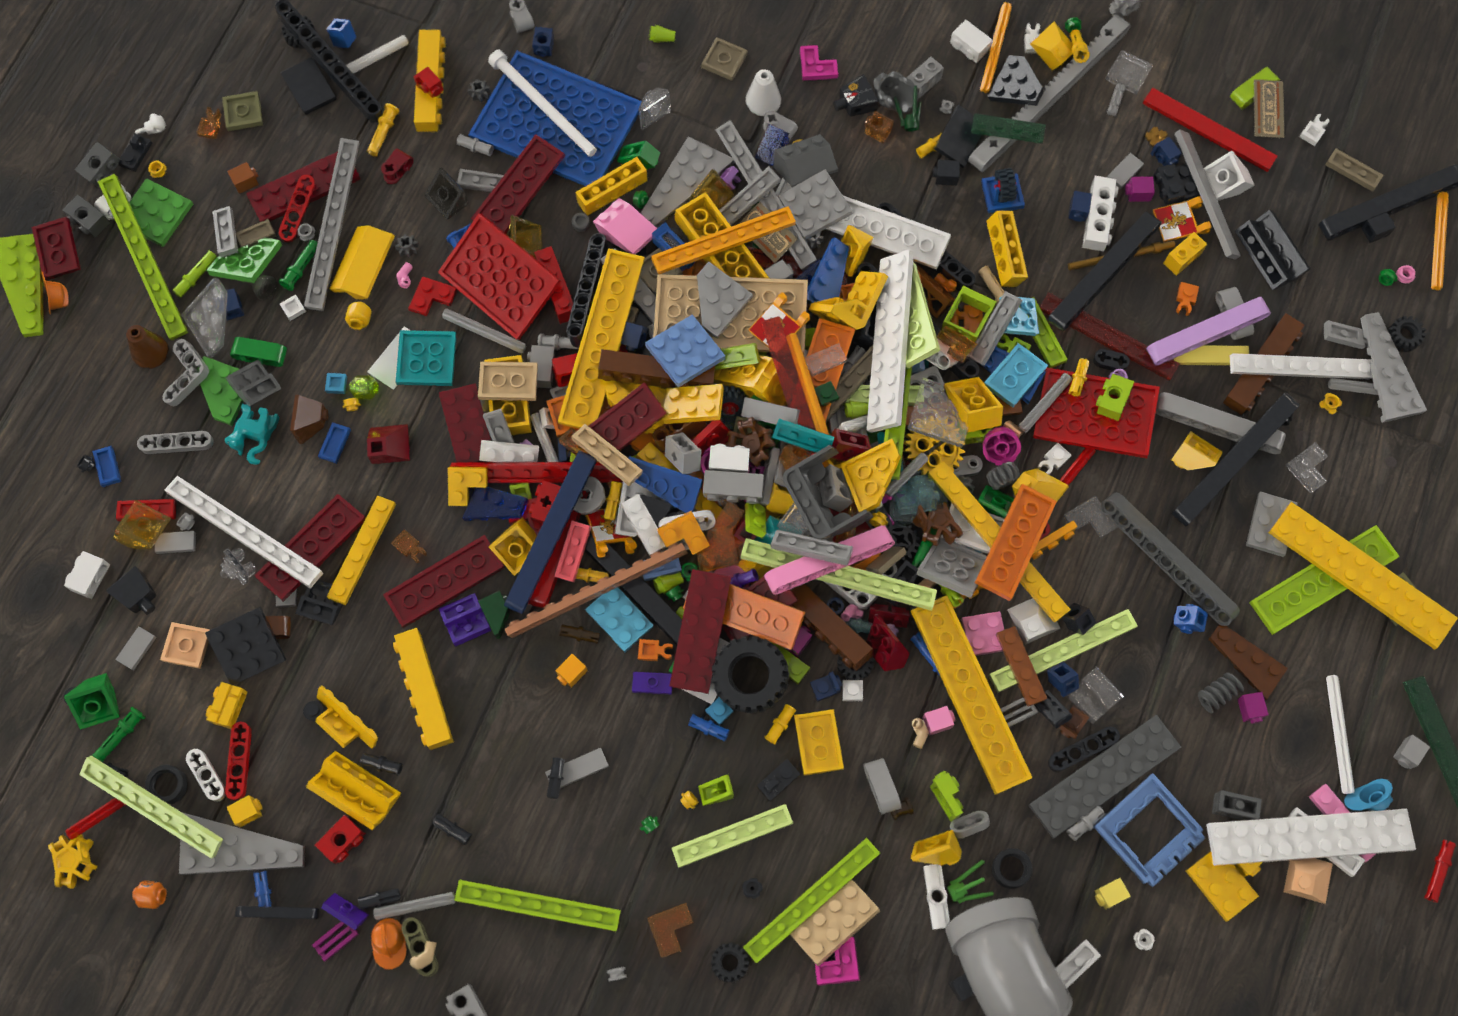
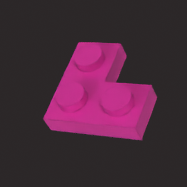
[800,45,838,80]
[815,937,860,986]

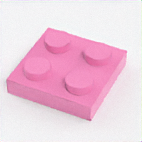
[961,611,1004,656]

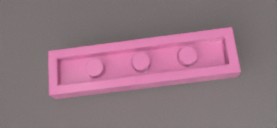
[1309,784,1375,862]

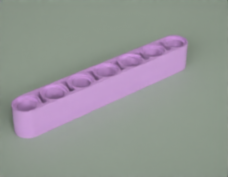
[1146,297,1271,365]

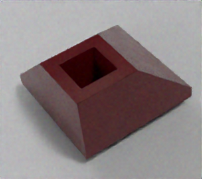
[367,424,410,464]
[866,615,910,671]

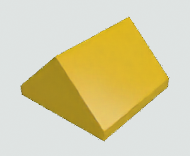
[841,225,874,277]

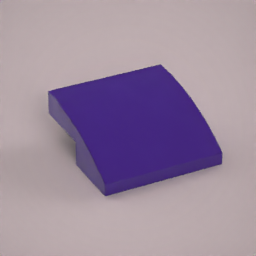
[439,593,491,647]

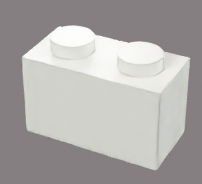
[950,20,993,63]
[709,444,750,473]
[64,551,110,599]

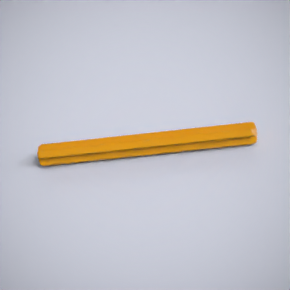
[980,2,1012,93]
[1431,192,1449,291]
[786,333,829,435]

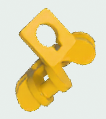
[48,834,98,889]

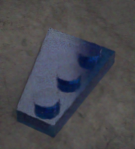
[462,487,529,521]

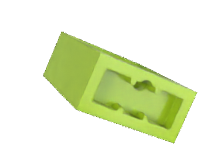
[941,286,996,345]

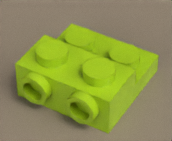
[930,771,963,822]

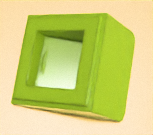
[509,483,532,503]

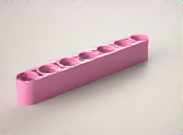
[764,525,895,595]

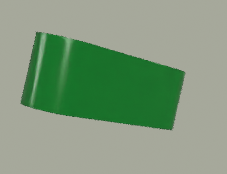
[230,337,287,367]

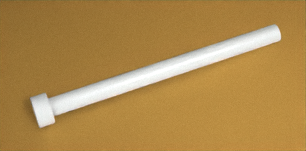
[488,50,597,157]

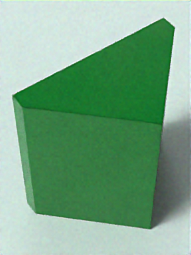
[978,485,1014,519]

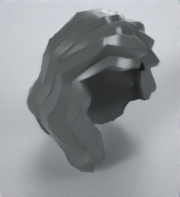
[874,71,919,113]

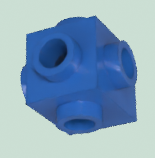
[1174,604,1208,634]

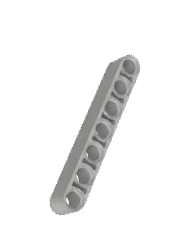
[1156,392,1286,454]

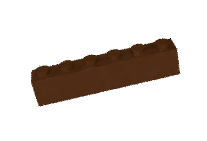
[1223,313,1305,415]
[598,349,715,389]
[791,584,873,671]

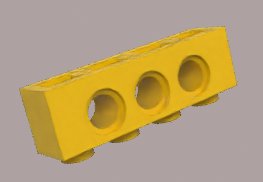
[576,157,648,215]
[986,211,1028,287]

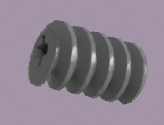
[1198,672,1245,713]

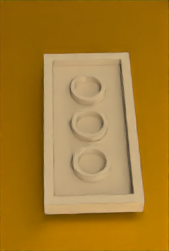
[790,879,880,966]

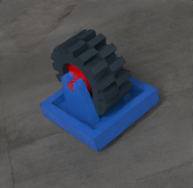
[981,168,1025,213]

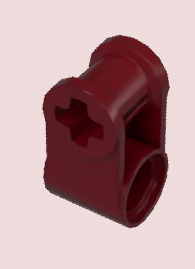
[381,148,414,184]

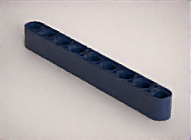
[504,450,597,614]

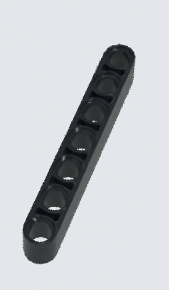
[877,202,975,292]
[566,233,609,348]

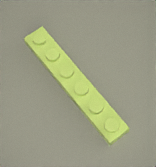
[672,804,793,868]

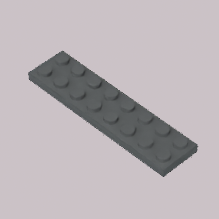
[1029,715,1181,839]

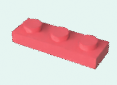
[554,521,592,582]

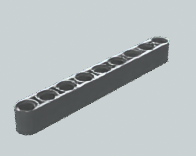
[1101,492,1240,626]

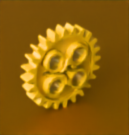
[903,416,965,478]

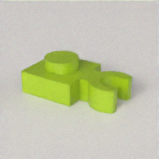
[996,334,1031,353]

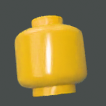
[345,302,371,330]

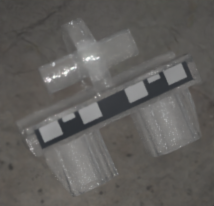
[220,548,256,585]

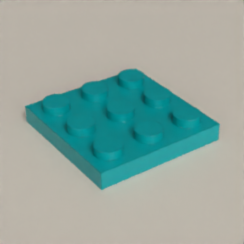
[395,330,457,386]

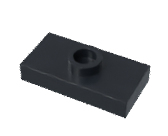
[1035,690,1072,729]

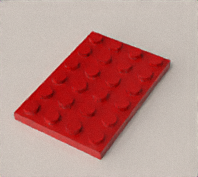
[438,213,561,340]
[1033,368,1160,458]

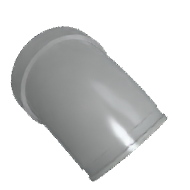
[945,897,1073,1016]

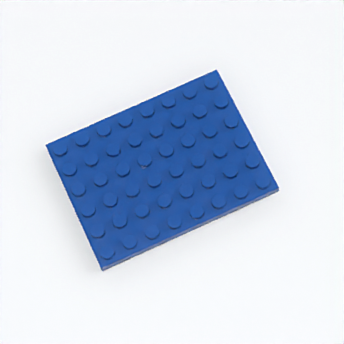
[468,51,643,186]

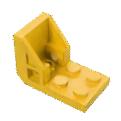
[808,271,888,330]
[713,355,797,406]

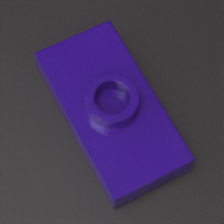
[632,672,672,695]
[322,893,368,930]

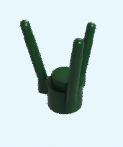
[894,85,922,132]

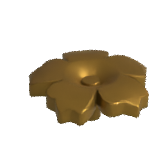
[1145,127,1167,147]

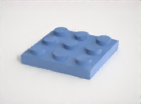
[645,314,726,387]

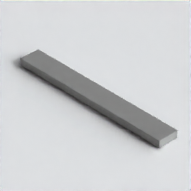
[1175,130,1241,259]

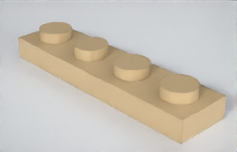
[572,424,643,486]

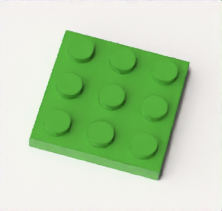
[129,178,193,247]

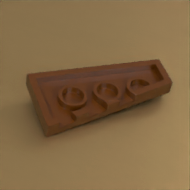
[1209,624,1288,701]

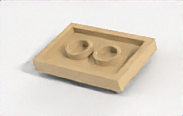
[478,362,538,401]

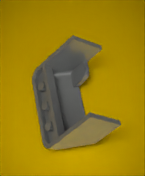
[783,445,873,540]

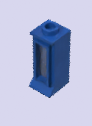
[652,222,695,271]

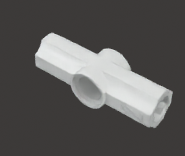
[923,864,950,930]

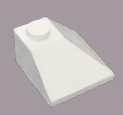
[1204,151,1254,201]
[1007,598,1060,645]

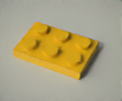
[662,384,724,424]
[794,709,844,776]
[1186,851,1259,922]

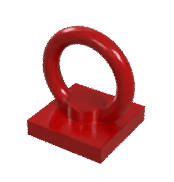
[690,420,730,456]

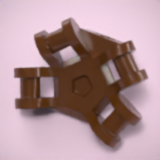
[725,417,775,467]
[912,502,963,546]

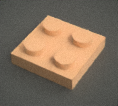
[160,622,210,669]

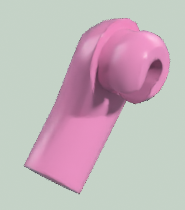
[396,262,413,288]

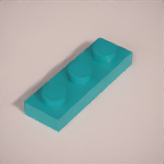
[772,418,834,453]

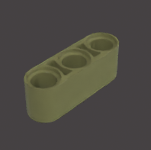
[402,917,439,977]

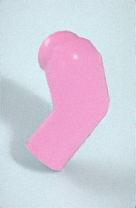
[841,604,864,621]

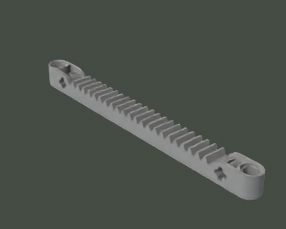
[968,14,1131,172]

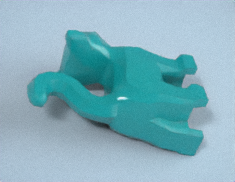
[225,404,280,465]

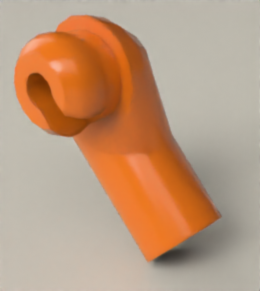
[934,273,957,292]

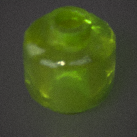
[349,375,379,400]

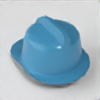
[1344,779,1393,811]

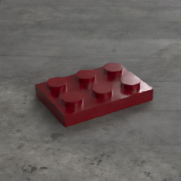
[32,217,81,280]

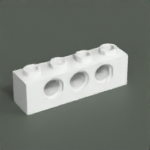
[1082,176,1118,251]

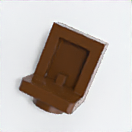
[1059,705,1090,739]

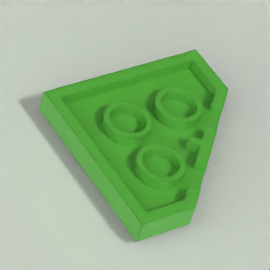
[207,238,282,283]
[197,356,244,426]

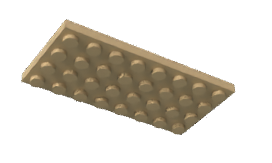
[653,274,808,354]

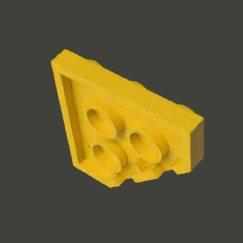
[840,439,901,513]

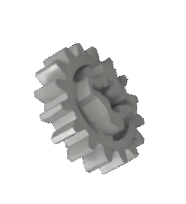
[1109,0,1144,18]

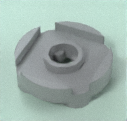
[574,476,606,515]

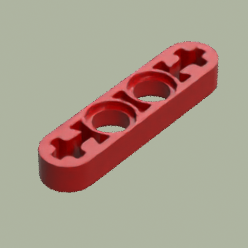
[279,174,316,243]
[225,721,252,801]

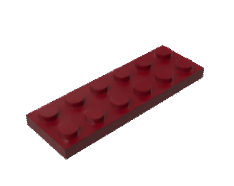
[471,134,565,234]
[246,151,361,222]
[254,494,366,602]
[383,535,505,628]
[670,569,731,694]

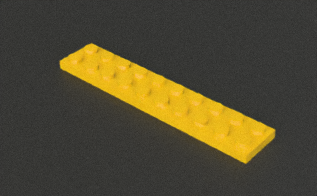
[558,248,645,429]
[1268,502,1458,650]
[911,595,1032,795]

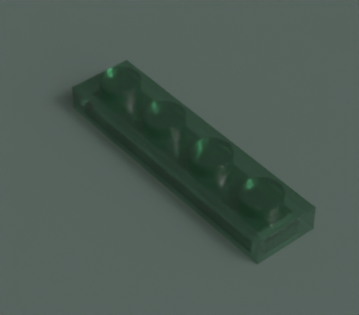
[971,113,1045,144]

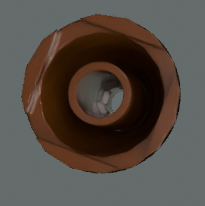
[126,325,169,369]

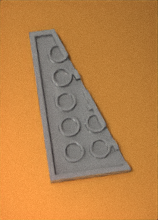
[640,137,735,228]
[1360,312,1427,423]
[179,812,305,875]

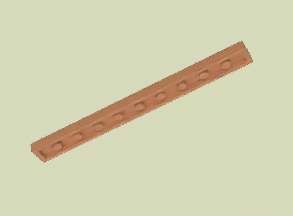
[505,542,688,638]

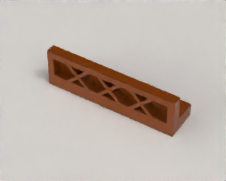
[913,261,955,318]

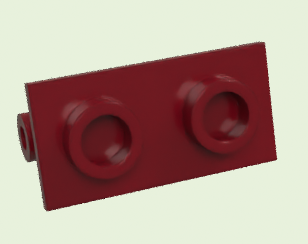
[868,603,910,628]

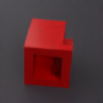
[414,66,444,98]

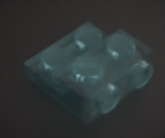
[891,475,940,515]

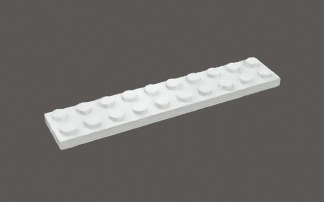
[776,178,951,270]
[866,250,914,433]
[1206,809,1416,866]

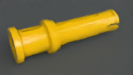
[1070,29,1090,63]
[367,103,400,157]

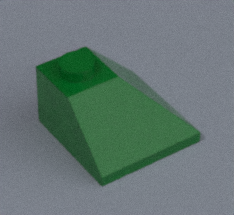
[64,673,120,730]

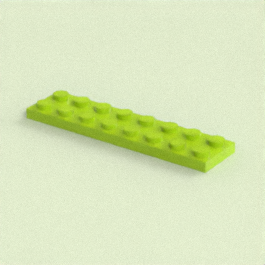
[1249,525,1400,635]

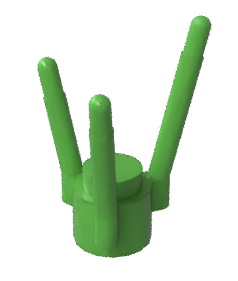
[947,860,994,903]

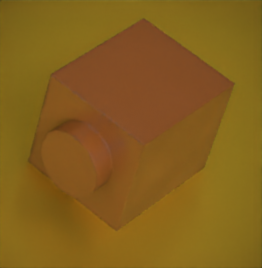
[227,162,259,194]

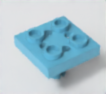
[999,297,1039,336]

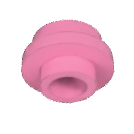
[1396,265,1415,284]

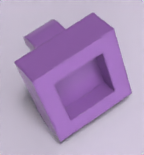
[716,166,741,190]

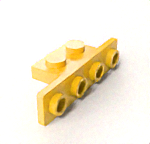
[315,686,378,749]

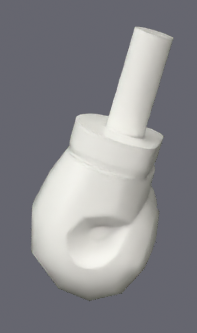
[135,114,165,135]

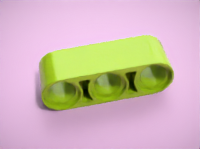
[1230,67,1280,110]

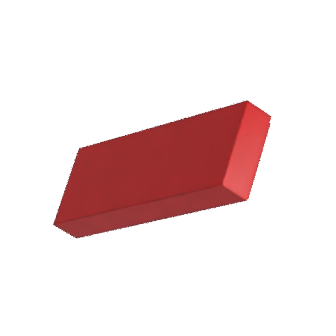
[116,499,177,521]

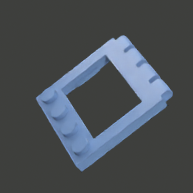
[1093,773,1205,887]

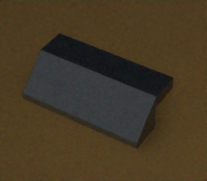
[1235,210,1311,290]

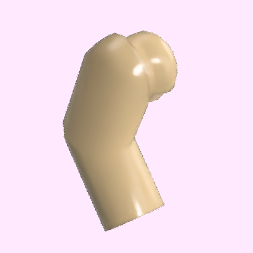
[912,718,929,749]
[410,941,436,969]

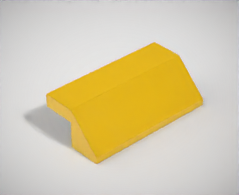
[330,225,395,300]
[306,751,401,830]

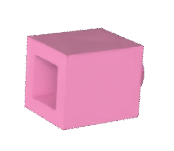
[923,706,955,736]

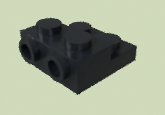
[1153,164,1200,206]

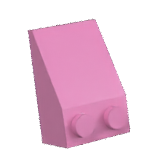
[593,198,657,255]

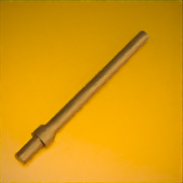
[1068,241,1175,270]

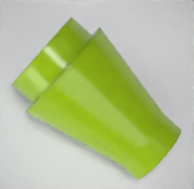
[649,25,675,42]
[844,400,869,419]
[653,572,684,594]

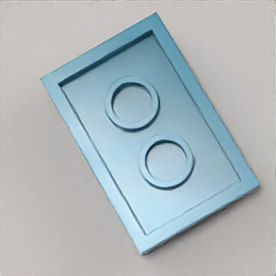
[984,343,1048,408]
[585,587,654,653]

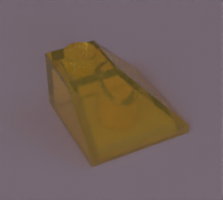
[113,500,171,550]

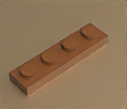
[996,626,1047,707]

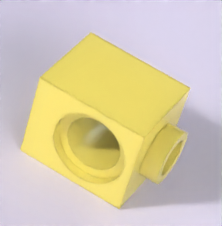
[1095,878,1131,909]

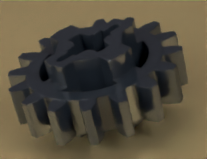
[881,521,921,563]

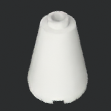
[746,70,781,116]

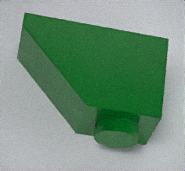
[617,140,661,169]

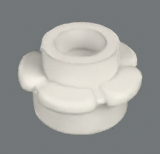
[1134,929,1155,950]

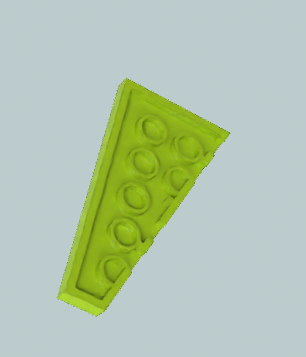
[0,234,44,337]

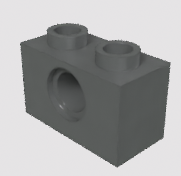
[75,142,121,187]
[63,194,110,238]
[1212,790,1262,821]

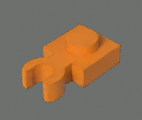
[1176,282,1199,316]
[638,639,673,661]

